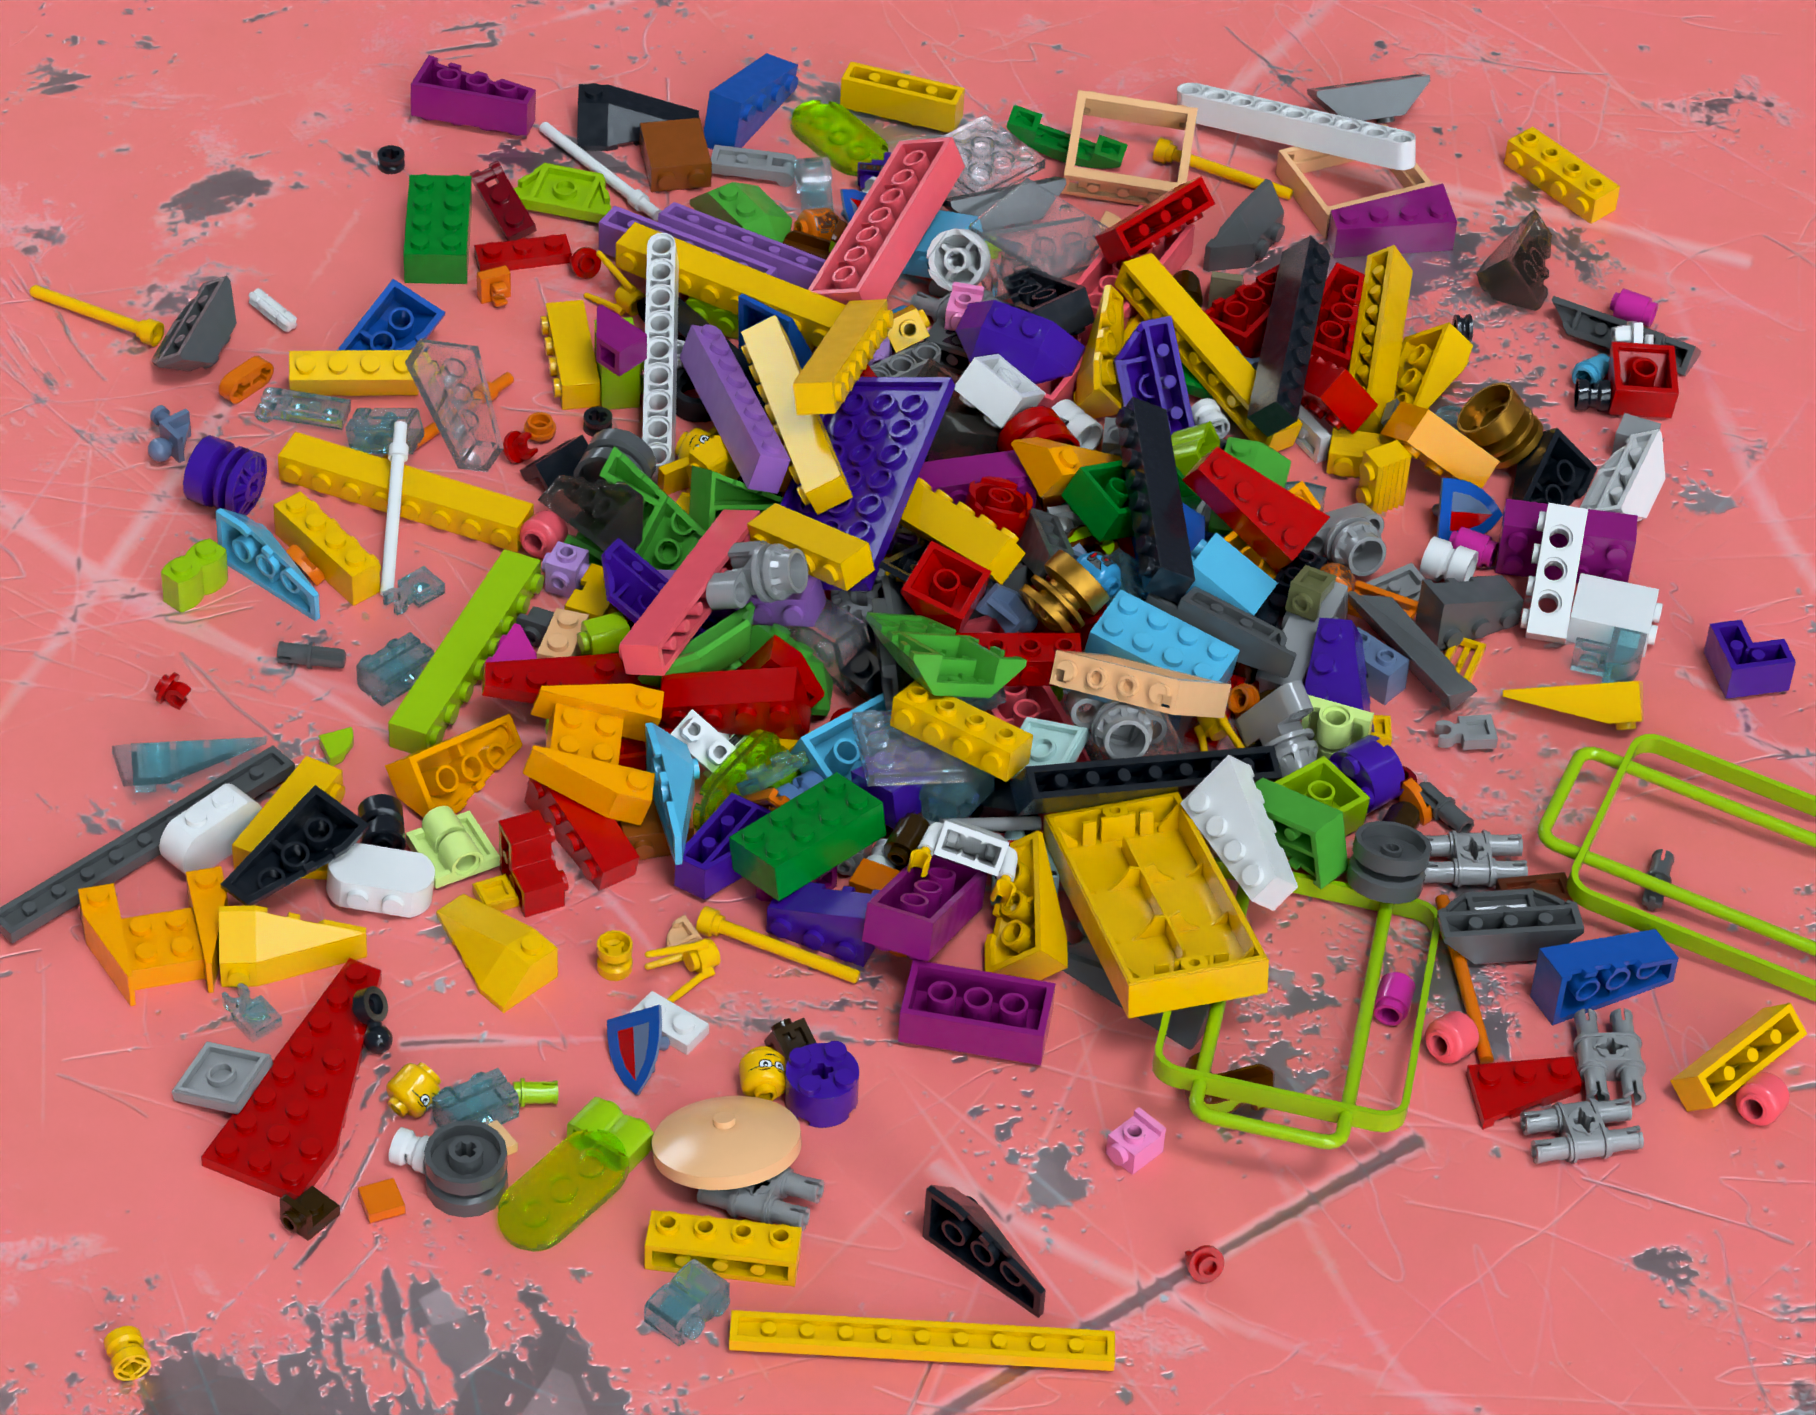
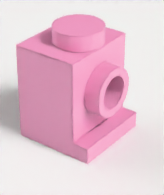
[944,282,985,331]
[1106,1107,1166,1175]

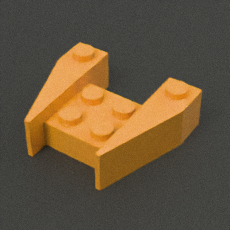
[523,683,664,826]
[78,866,228,1006]

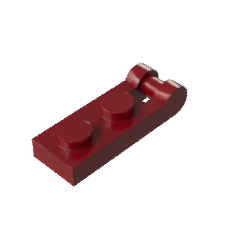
[470,160,537,241]

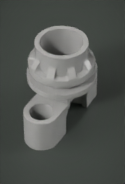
[1304,503,1386,576]
[706,540,808,610]
[1234,680,1318,778]
[1066,690,1167,759]

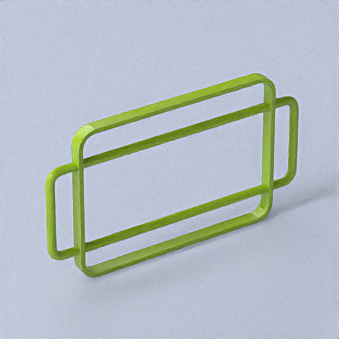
[1537,734,1816,1002]
[1152,856,1440,1150]

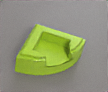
[319,727,354,766]

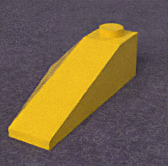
[1073,284,1124,419]
[985,830,1068,980]

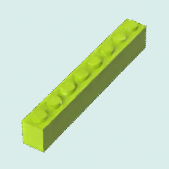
[388,549,544,754]

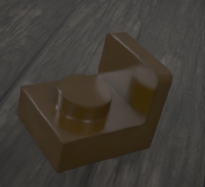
[764,1018,816,1064]
[279,1186,340,1241]

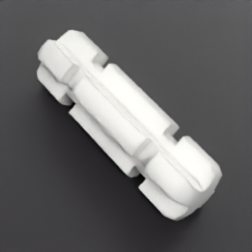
[248,288,297,332]

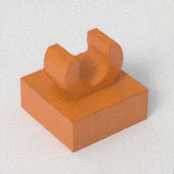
[477,265,511,307]

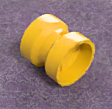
[597,930,633,981]
[103,1326,151,1381]

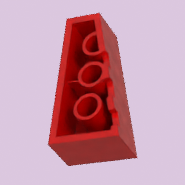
[1311,262,1365,370]
[660,667,812,740]

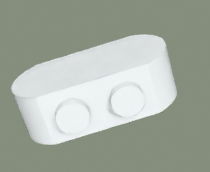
[159,784,262,875]
[326,843,435,918]

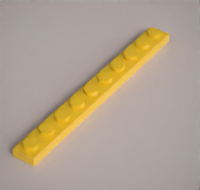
[729,1310,1115,1371]

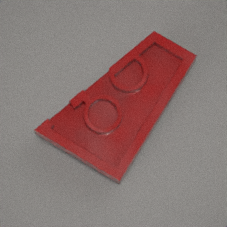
[1466,1056,1582,1130]

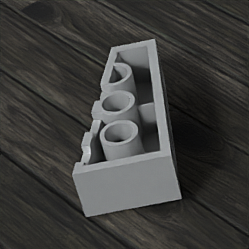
[1256,582,1348,693]

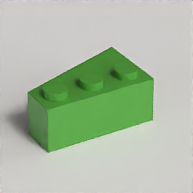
[689,465,783,531]
[1255,777,1348,889]

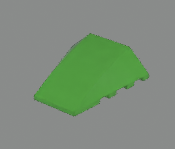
[564,446,706,570]
[866,612,1027,698]

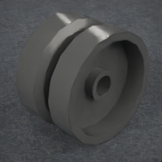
[574,428,656,505]
[1346,821,1432,904]
[424,1120,508,1218]

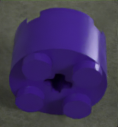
[1329,735,1405,814]
[784,1041,859,1128]

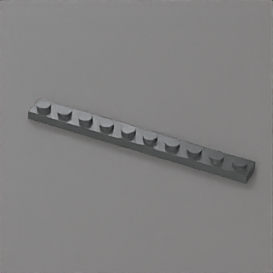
[0,745,295,944]

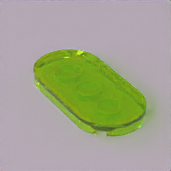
[791,100,888,176]
[693,730,781,832]
[497,1129,629,1252]

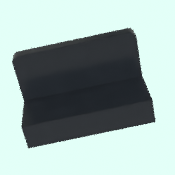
[520,434,588,499]

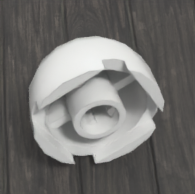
[926,228,991,291]

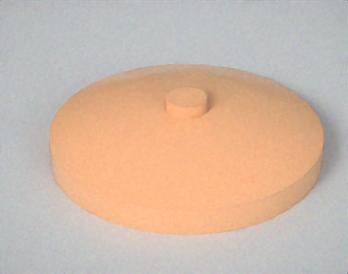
[652,1096,802,1190]

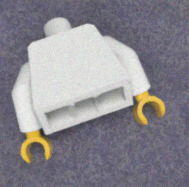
[907,819,1018,906]

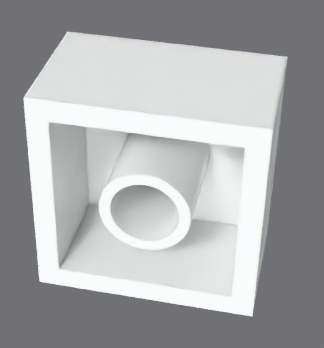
[954,354,1046,428]

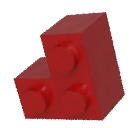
[498,810,569,918]

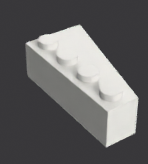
[1180,755,1298,911]

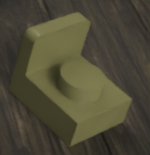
[1285,565,1336,621]

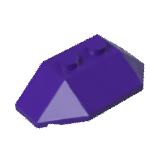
[956,300,1085,384]
[1113,316,1195,435]
[601,538,719,641]

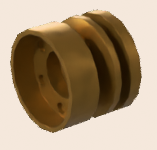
[1457,382,1544,469]
[1019,549,1110,633]

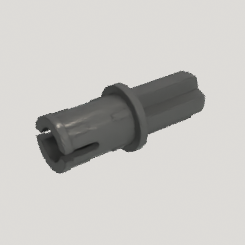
[277,641,346,669]
[1419,782,1474,833]
[1642,849,1675,911]

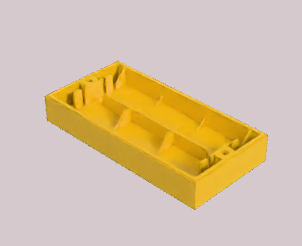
[1044,792,1269,1019]

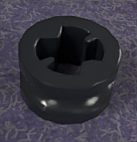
[377,145,405,174]
[1452,314,1473,342]
[583,406,612,437]

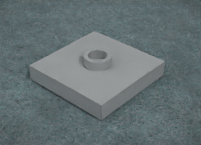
[172,1042,273,1114]

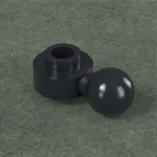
[352,986,393,1054]

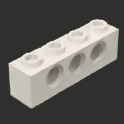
[1520,503,1588,644]

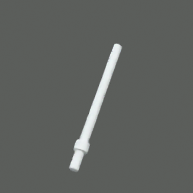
[539,122,662,221]
[380,421,409,597]

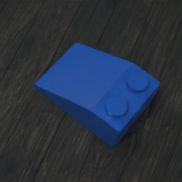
[738,293,812,369]

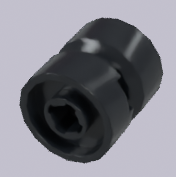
[358,794,406,850]

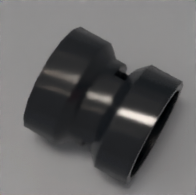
[1574,379,1611,412]

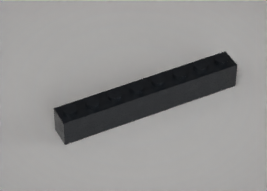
[1247,235,1331,437]
[1115,396,1195,603]
[1009,745,1283,816]

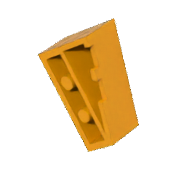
[1380,401,1500,488]

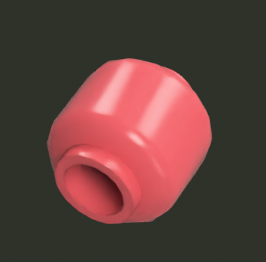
[519,510,568,559]
[1425,1011,1479,1063]
[1735,1072,1790,1126]

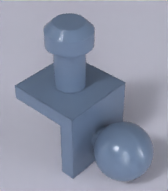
[148,405,191,463]
[976,578,1038,633]

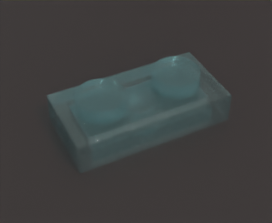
[736,749,810,796]

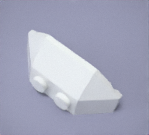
[1580,429,1666,522]

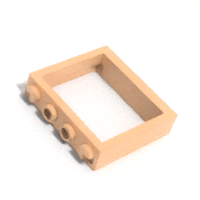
[1061,90,1198,206]
[1276,124,1434,239]
[1049,650,1231,718]

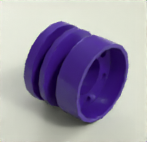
[183,435,267,515]

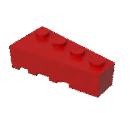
[1202,264,1279,358]
[1301,354,1378,434]
[1182,447,1330,572]
[524,777,640,891]

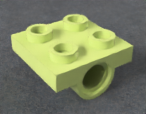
[1301,695,1374,760]
[406,806,500,889]

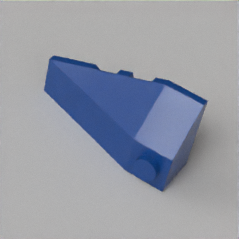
[337,279,446,351]

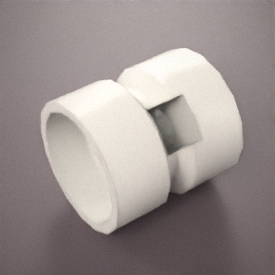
[1051,399,1104,450]
[1419,536,1479,582]

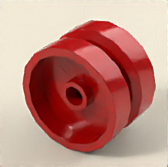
[997,406,1080,452]

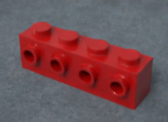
[1095,176,1215,264]
[955,633,1082,686]

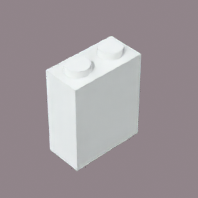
[1566,573,1663,657]

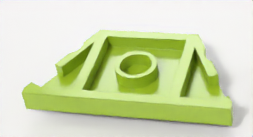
[514,163,611,223]

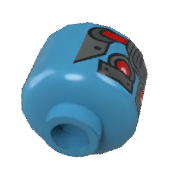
[1076,551,1121,598]

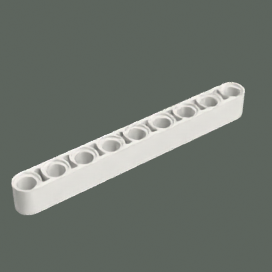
[1177,82,1416,170]
[642,233,679,484]

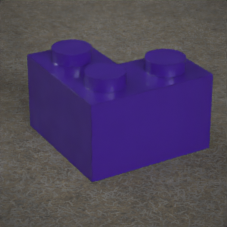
[1704,620,1796,699]

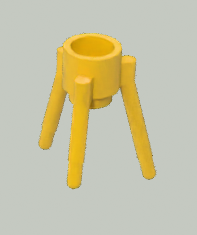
[583,250,646,316]
[1194,714,1245,752]
[644,938,720,1003]

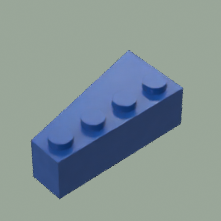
[704,53,798,150]
[1530,929,1679,1026]

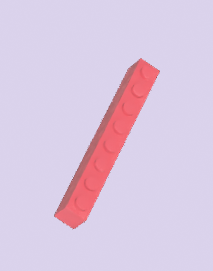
[619,509,761,676]

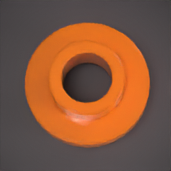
[524,412,556,442]
[1228,683,1260,717]

